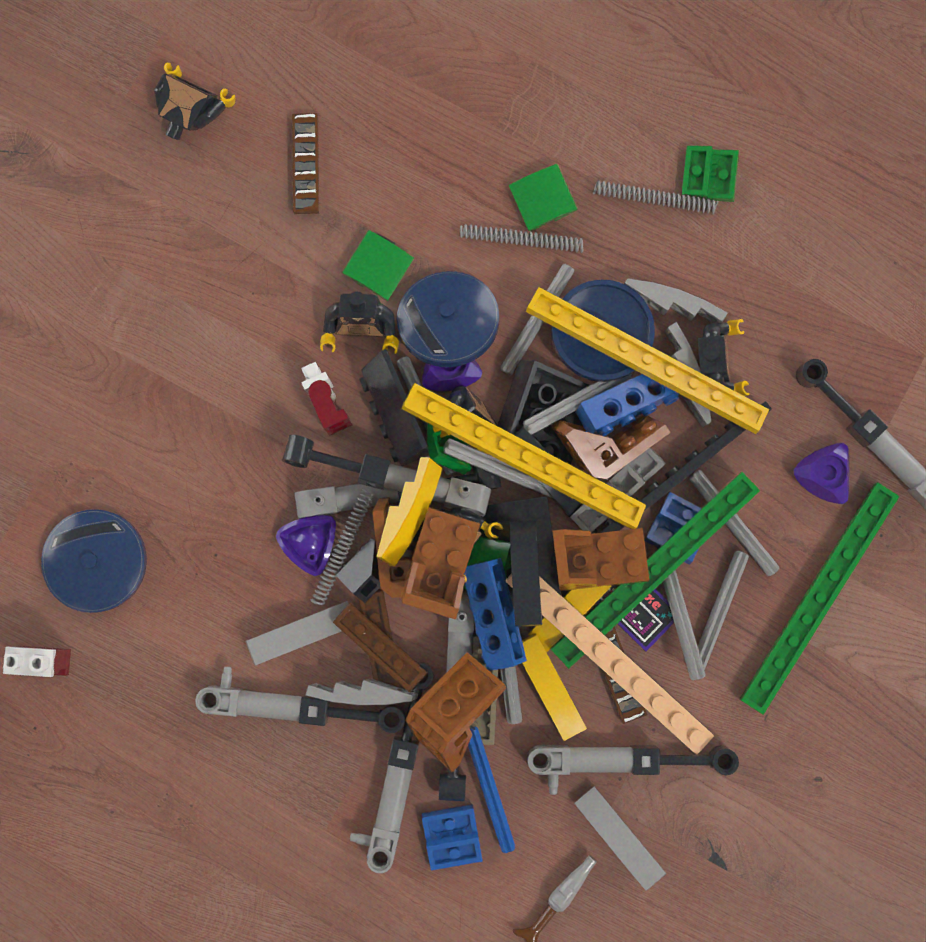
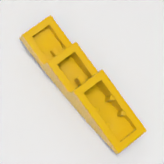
[377,457,442,566]
[528,586,611,652]
[522,633,587,741]

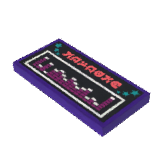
[596,585,674,652]

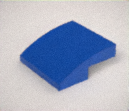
[644,492,701,565]
[421,804,483,871]

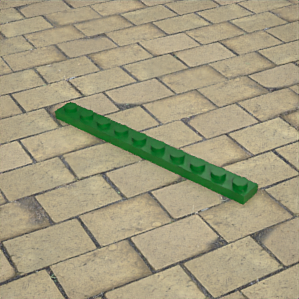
[551,472,760,669]
[739,482,900,715]

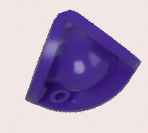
[422,360,482,391]
[794,443,850,504]
[276,515,336,576]

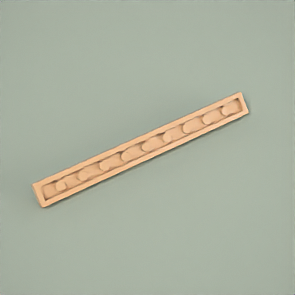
[505,573,714,755]

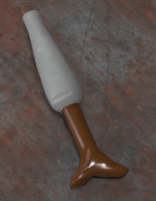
[513,855,597,942]

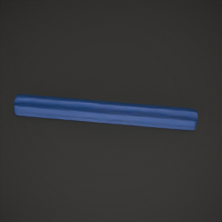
[468,727,515,853]

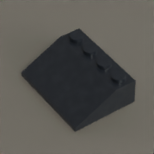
[359,349,429,467]
[488,360,590,465]
[479,496,561,606]

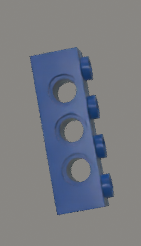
[575,374,679,436]
[464,558,527,671]

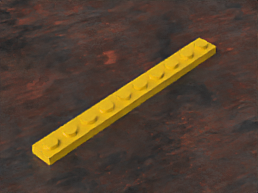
[526,287,769,434]
[401,383,646,529]

